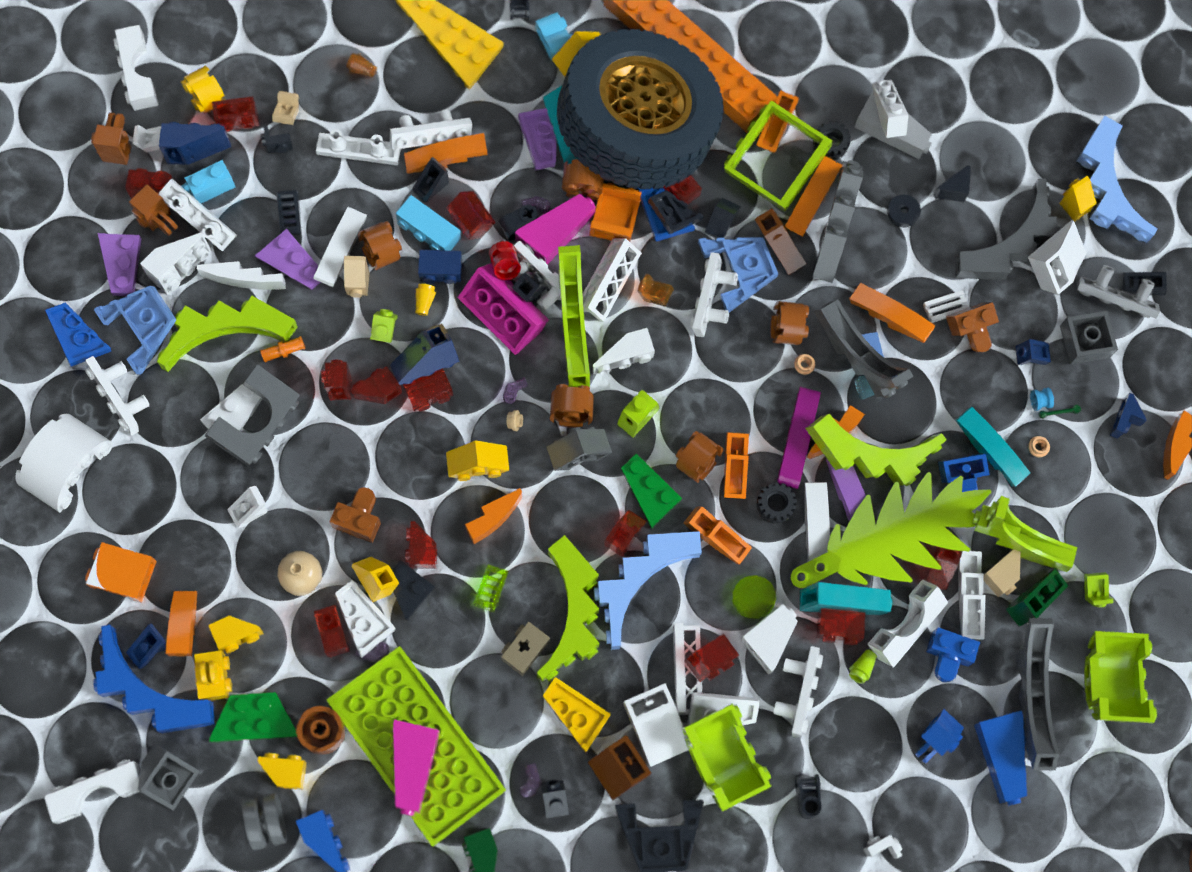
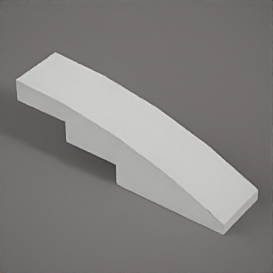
[313,207,367,287]
[197,261,286,290]
[805,482,830,571]
[958,551,985,639]

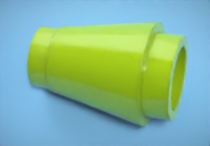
[849,650,877,684]

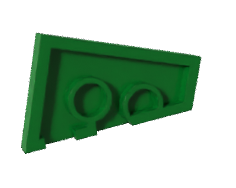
[621,454,682,529]

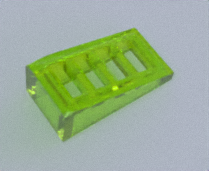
[473,564,509,613]

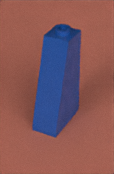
[974,711,1027,806]

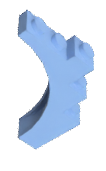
[1077,116,1157,243]
[594,531,702,650]

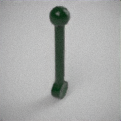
[1038,405,1081,419]

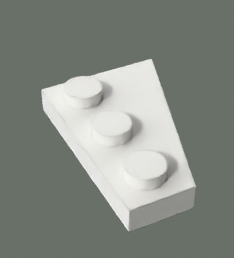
[686,692,760,736]

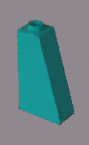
[800,582,893,615]

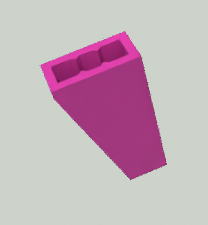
[515,194,596,265]
[393,720,440,816]

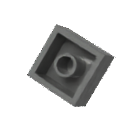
[1060,311,1118,365]

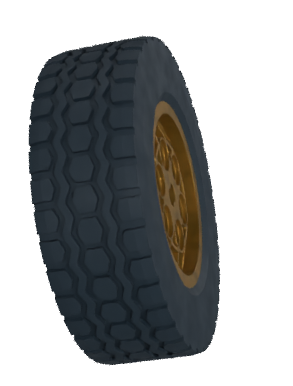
[557,29,723,189]

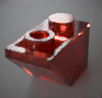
[351,366,402,404]
[604,510,647,557]
[405,521,437,569]
[926,547,963,590]
[314,605,350,658]

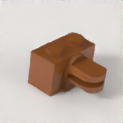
[91,112,131,165]
[129,185,178,236]
[946,302,999,352]
[330,487,381,543]

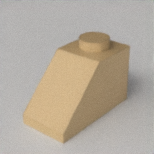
[344,256,369,298]
[983,549,1020,597]

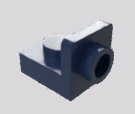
[1016,339,1051,365]

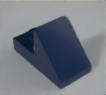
[1110,393,1147,439]
[126,624,166,669]

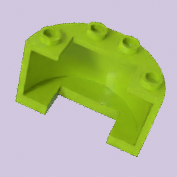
[1084,631,1157,723]
[682,704,771,811]

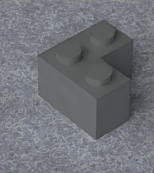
[547,427,612,471]

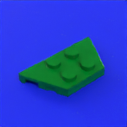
[209,692,298,743]

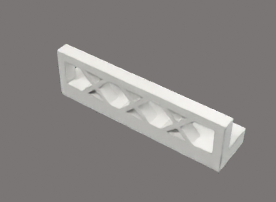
[583,238,641,322]
[673,623,702,715]

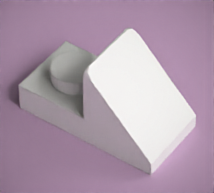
[227,486,267,528]

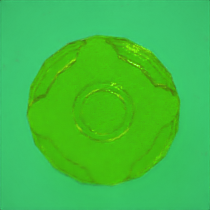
[732,575,776,619]

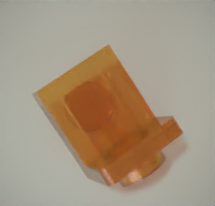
[637,274,674,307]

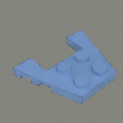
[698,237,778,312]
[94,286,176,375]

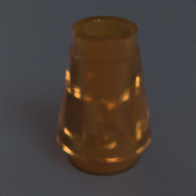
[346,53,378,78]

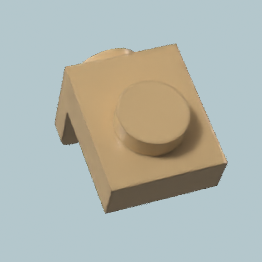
[272,91,299,125]

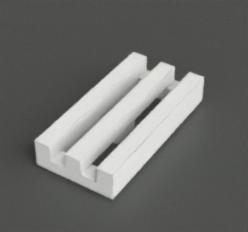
[923,290,970,323]

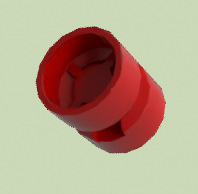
[489,241,521,280]

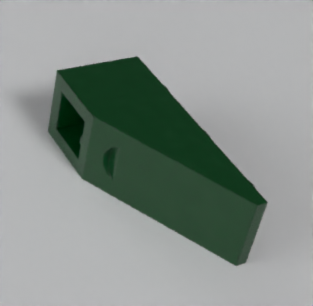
[462,828,498,872]

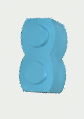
[535,12,572,60]

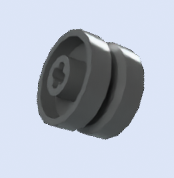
[243,792,287,851]

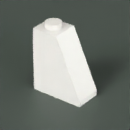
[741,604,798,674]

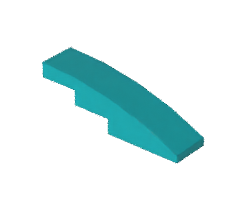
[955,407,1030,487]

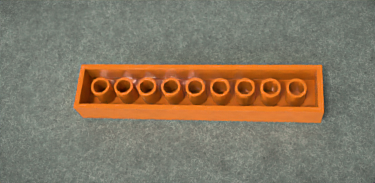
[603,0,777,133]

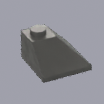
[138,743,200,811]

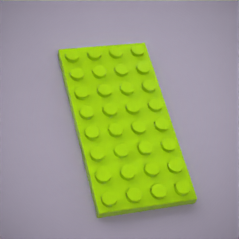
[327,646,506,847]

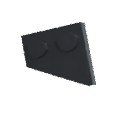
[648,190,703,235]
[392,560,435,620]

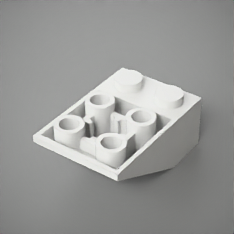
[1028,220,1086,295]
[140,233,211,295]
[623,684,688,767]

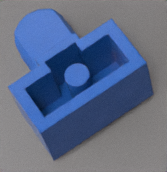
[938,454,990,492]
[926,627,980,683]
[915,709,964,764]

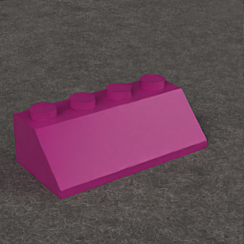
[458,263,549,355]

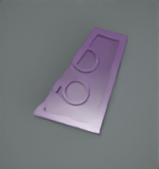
[518,108,556,170]
[255,229,320,290]
[98,233,141,296]

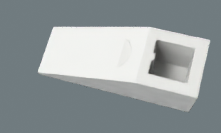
[872,80,908,138]
[592,328,655,375]

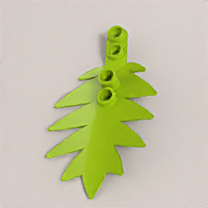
[791,472,991,588]

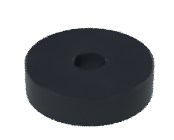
[887,194,921,228]

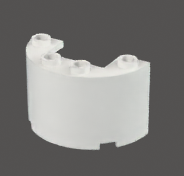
[16,414,113,513]

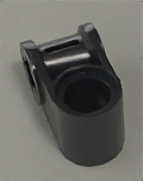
[510,0,530,20]
[498,204,538,241]
[795,774,822,819]

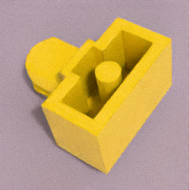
[194,650,232,701]

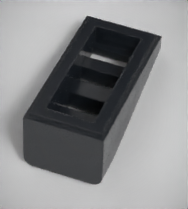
[277,190,302,235]
[1123,272,1167,296]

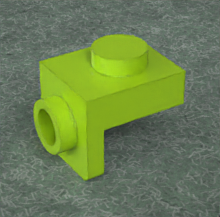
[370,309,398,343]
[1084,572,1113,607]

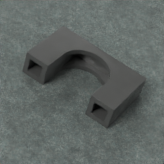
[205,364,300,466]

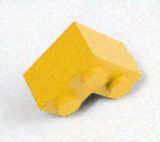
[552,31,601,77]
[446,440,509,481]

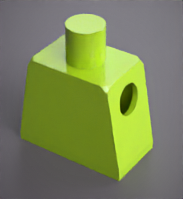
[617,390,660,438]

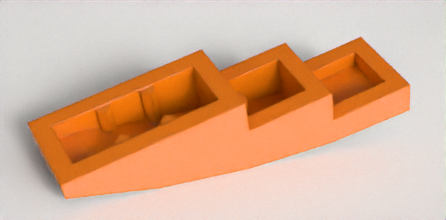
[404,133,487,174]
[785,156,843,237]
[849,283,935,343]

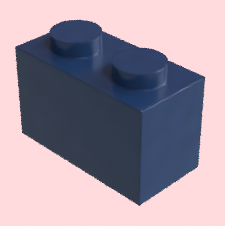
[418,250,462,284]

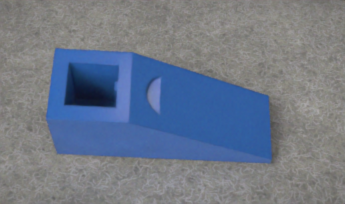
[296,810,351,872]

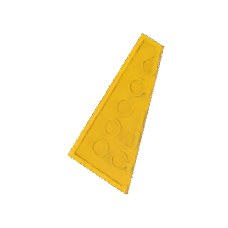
[395,0,504,90]

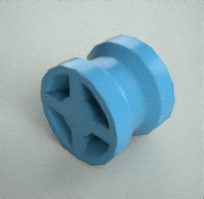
[1030,387,1054,411]

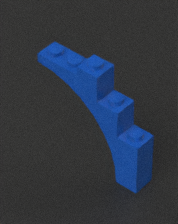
[93,625,216,733]

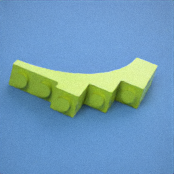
[558,245,590,387]
[157,296,298,372]
[805,414,946,486]
[972,496,1078,572]
[537,535,600,683]

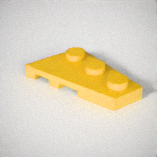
[543,677,611,752]

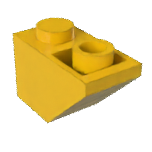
[1059,176,1096,222]
[351,557,399,602]
[208,616,264,653]
[257,753,307,790]

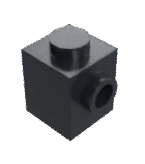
[512,272,548,302]

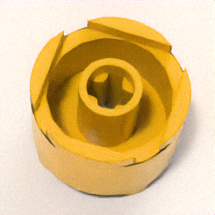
[181,65,226,114]

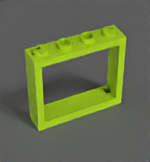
[724,100,832,212]

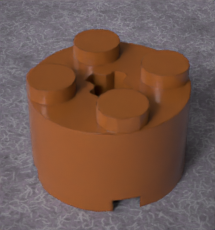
[562,159,604,200]
[358,221,402,270]
[770,301,809,345]
[550,384,594,428]
[676,431,723,483]
[297,706,345,755]

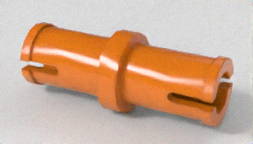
[260,336,305,363]

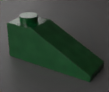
[1006,568,1069,627]

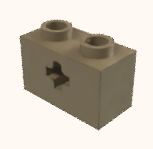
[501,622,550,676]

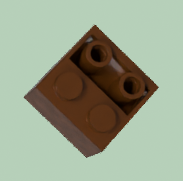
[588,735,652,801]

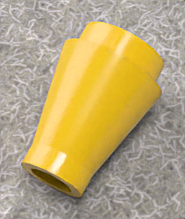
[415,284,436,316]

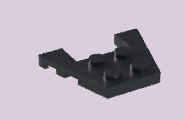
[615,800,704,872]

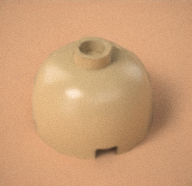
[278,551,322,596]

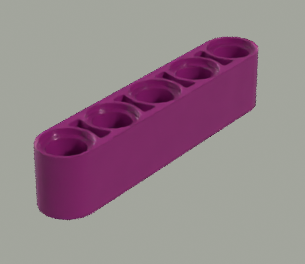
[777,387,821,489]

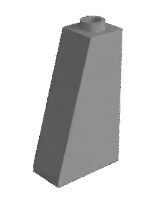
[854,91,932,159]

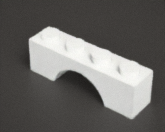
[113,25,158,111]
[868,579,948,667]
[44,760,140,824]

